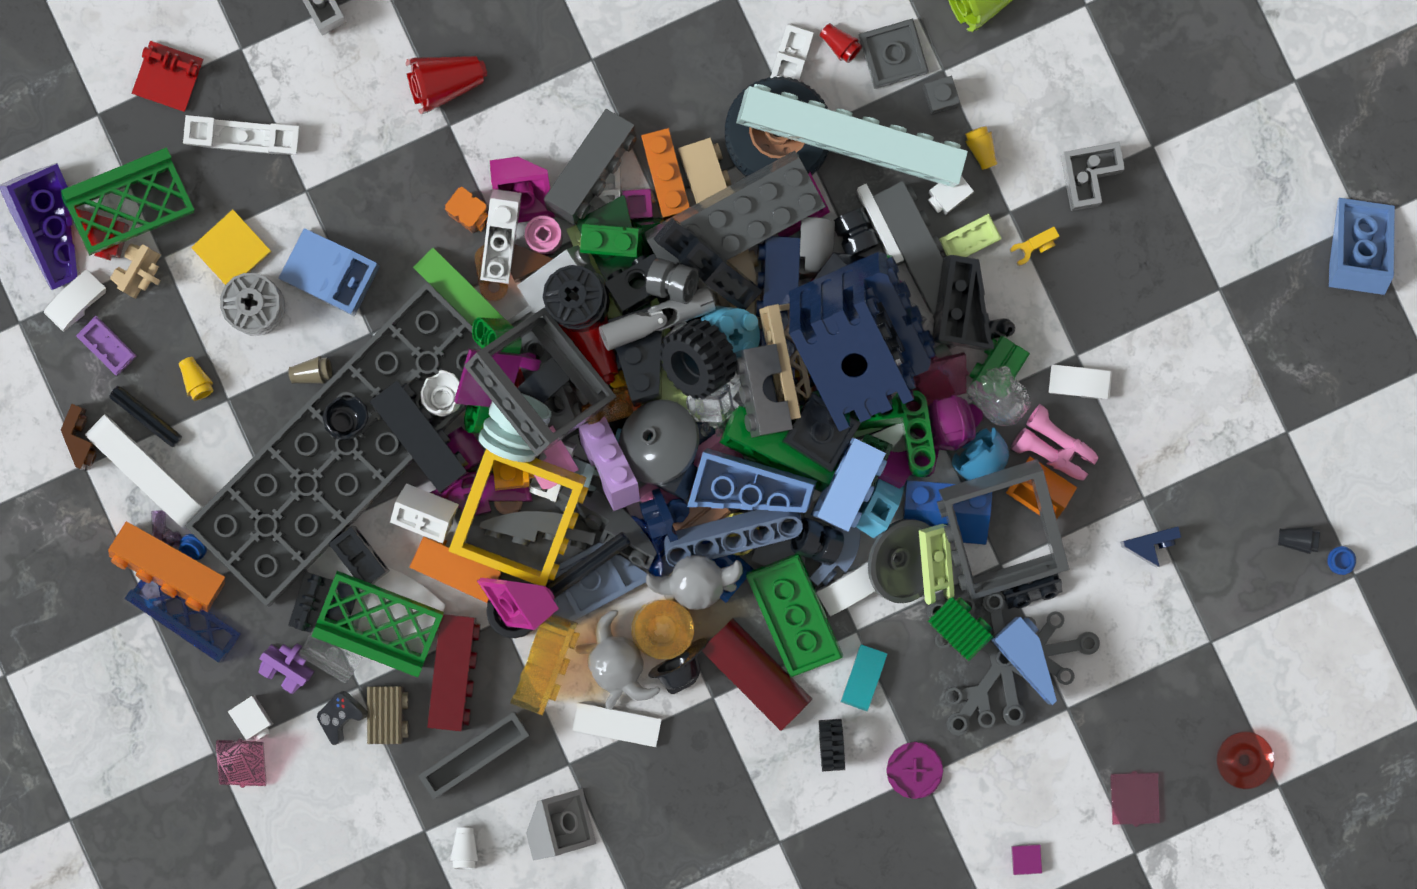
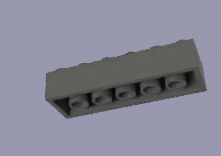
[644,151,826,267]

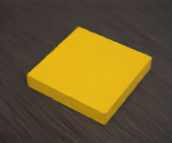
[191,209,272,285]

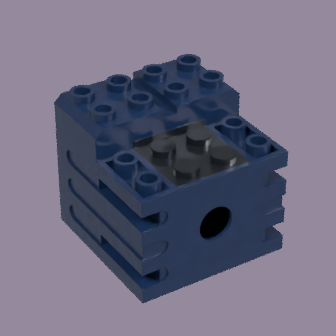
[789,252,936,432]

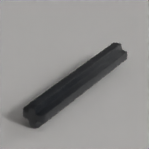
[546,532,631,598]

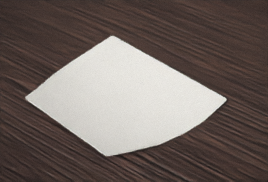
[357,568,446,653]

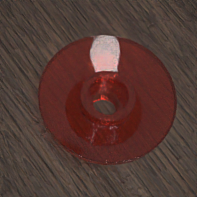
[1217,732,1274,789]

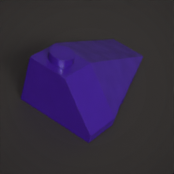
[0,163,77,290]

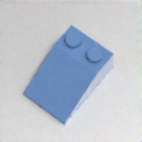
[1329,198,1395,295]
[991,617,1057,705]

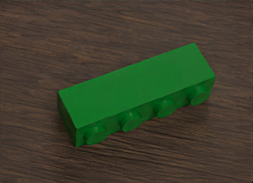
[719,405,840,492]

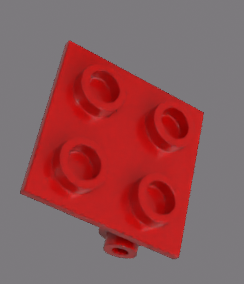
[131,41,204,112]

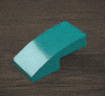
[841,644,887,711]

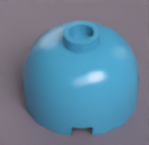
[952,427,1009,480]

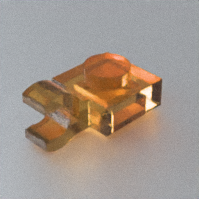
[581,385,633,425]

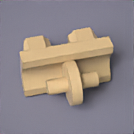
[110,244,161,299]

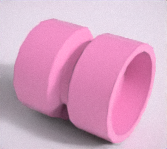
[524,216,563,256]

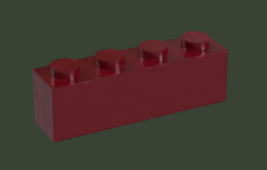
[427,614,481,732]

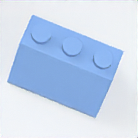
[811,438,887,531]

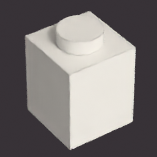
[928,175,974,215]
[228,695,274,741]

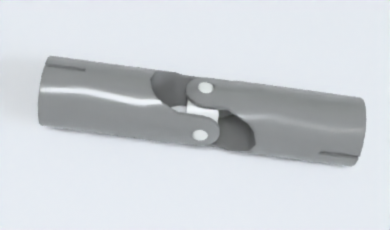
[599,287,716,351]

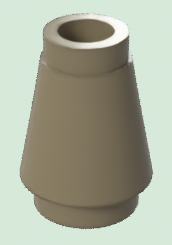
[288,356,333,384]

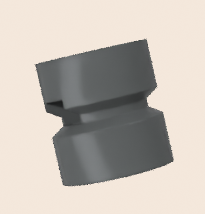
[646,258,699,304]

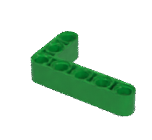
[791,391,935,477]

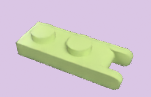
[919,524,955,605]

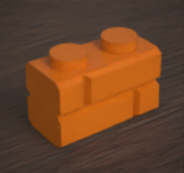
[445,187,489,233]

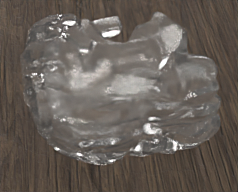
[966,366,1031,426]

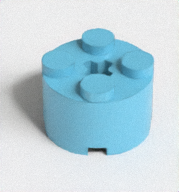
[701,306,760,353]

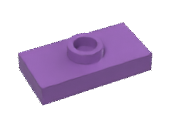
[76,316,137,376]

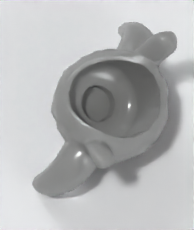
[646,555,743,610]
[575,610,660,710]

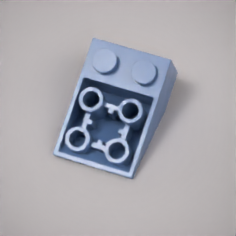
[278,228,380,317]

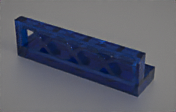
[124,580,241,663]

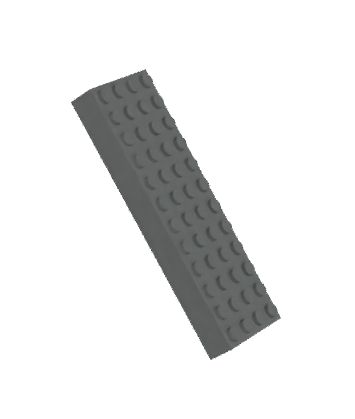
[185,282,482,607]

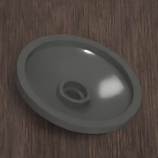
[618,400,699,484]
[868,519,930,603]

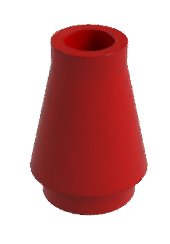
[819,23,862,63]

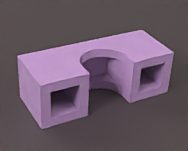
[578,416,640,511]

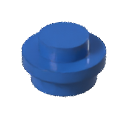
[179,534,207,561]
[1327,546,1356,575]

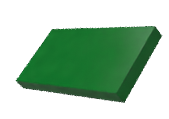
[746,554,843,678]

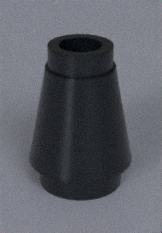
[1278,526,1320,554]

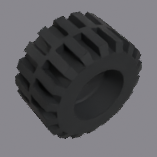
[660,319,737,399]

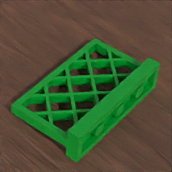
[61,147,195,256]
[311,571,444,677]

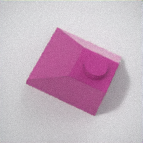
[490,157,555,223]
[477,578,559,630]

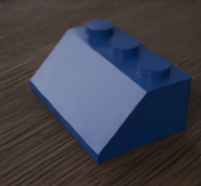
[903,480,992,545]

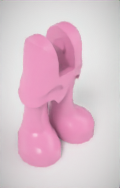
[1011,404,1098,481]

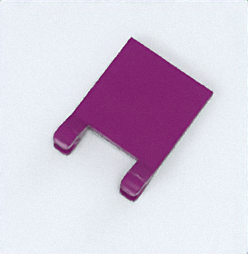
[454,349,541,407]

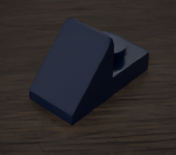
[1120,527,1181,567]

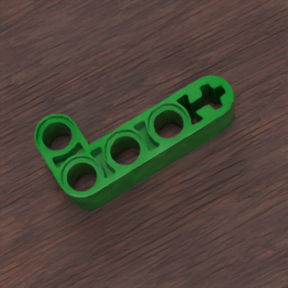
[464,317,522,433]

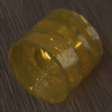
[631,600,694,659]

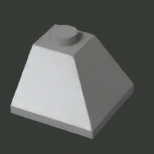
[526,788,596,861]

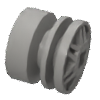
[220,273,285,336]

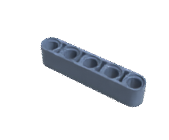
[664,510,803,567]

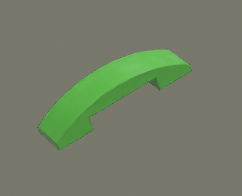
[413,248,505,327]

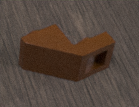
[61,404,97,471]

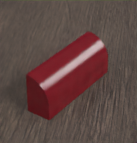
[702,618,813,731]

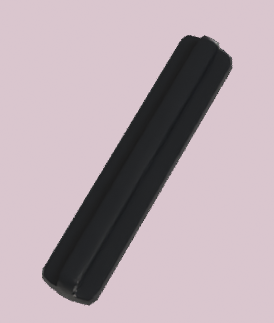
[109,386,182,447]

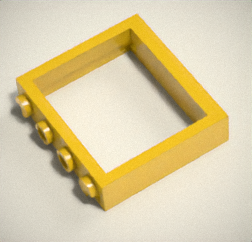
[449,449,589,586]

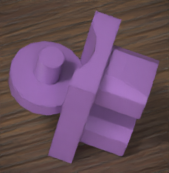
[258,643,315,694]

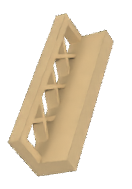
[759,304,812,420]

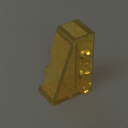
[510,614,580,715]

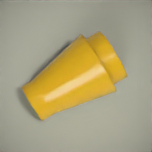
[965,126,998,170]
[178,357,214,401]

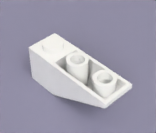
[480,189,522,284]

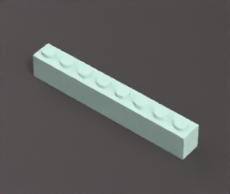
[736,84,968,187]

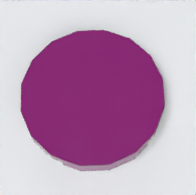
[886,742,943,799]

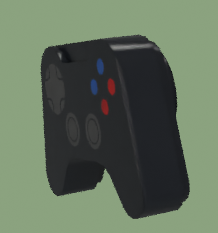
[317,691,368,745]

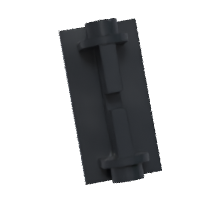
[1003,573,1063,609]

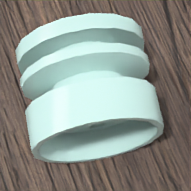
[479,393,551,462]

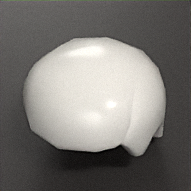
[420,370,461,416]

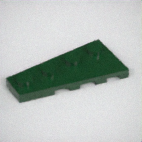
[576,195,652,312]

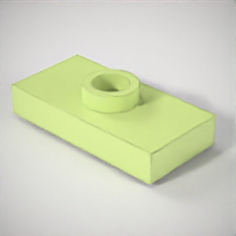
[939,214,1002,257]

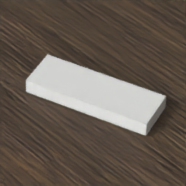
[856,183,904,265]
[572,703,662,747]

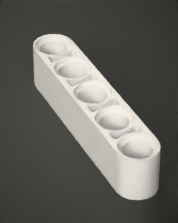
[85,414,203,530]

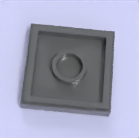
[858,18,929,89]

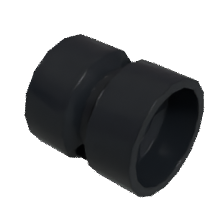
[834,207,880,255]
[790,518,844,566]

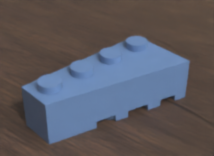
[687,448,817,513]

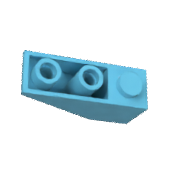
[856,475,906,538]

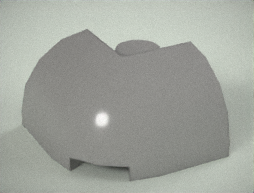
[799,217,835,280]

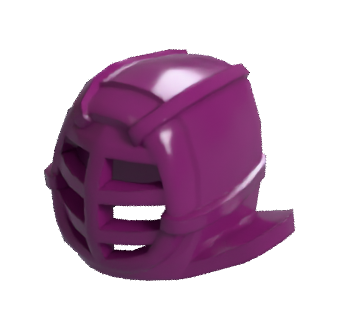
[913,395,984,451]

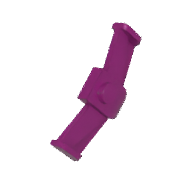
[429,471,533,517]

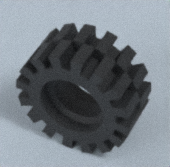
[819,719,845,772]

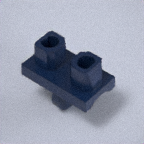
[639,488,690,542]

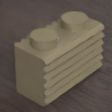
[367,686,409,744]

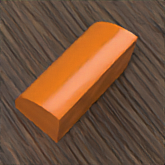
[1006,456,1077,520]

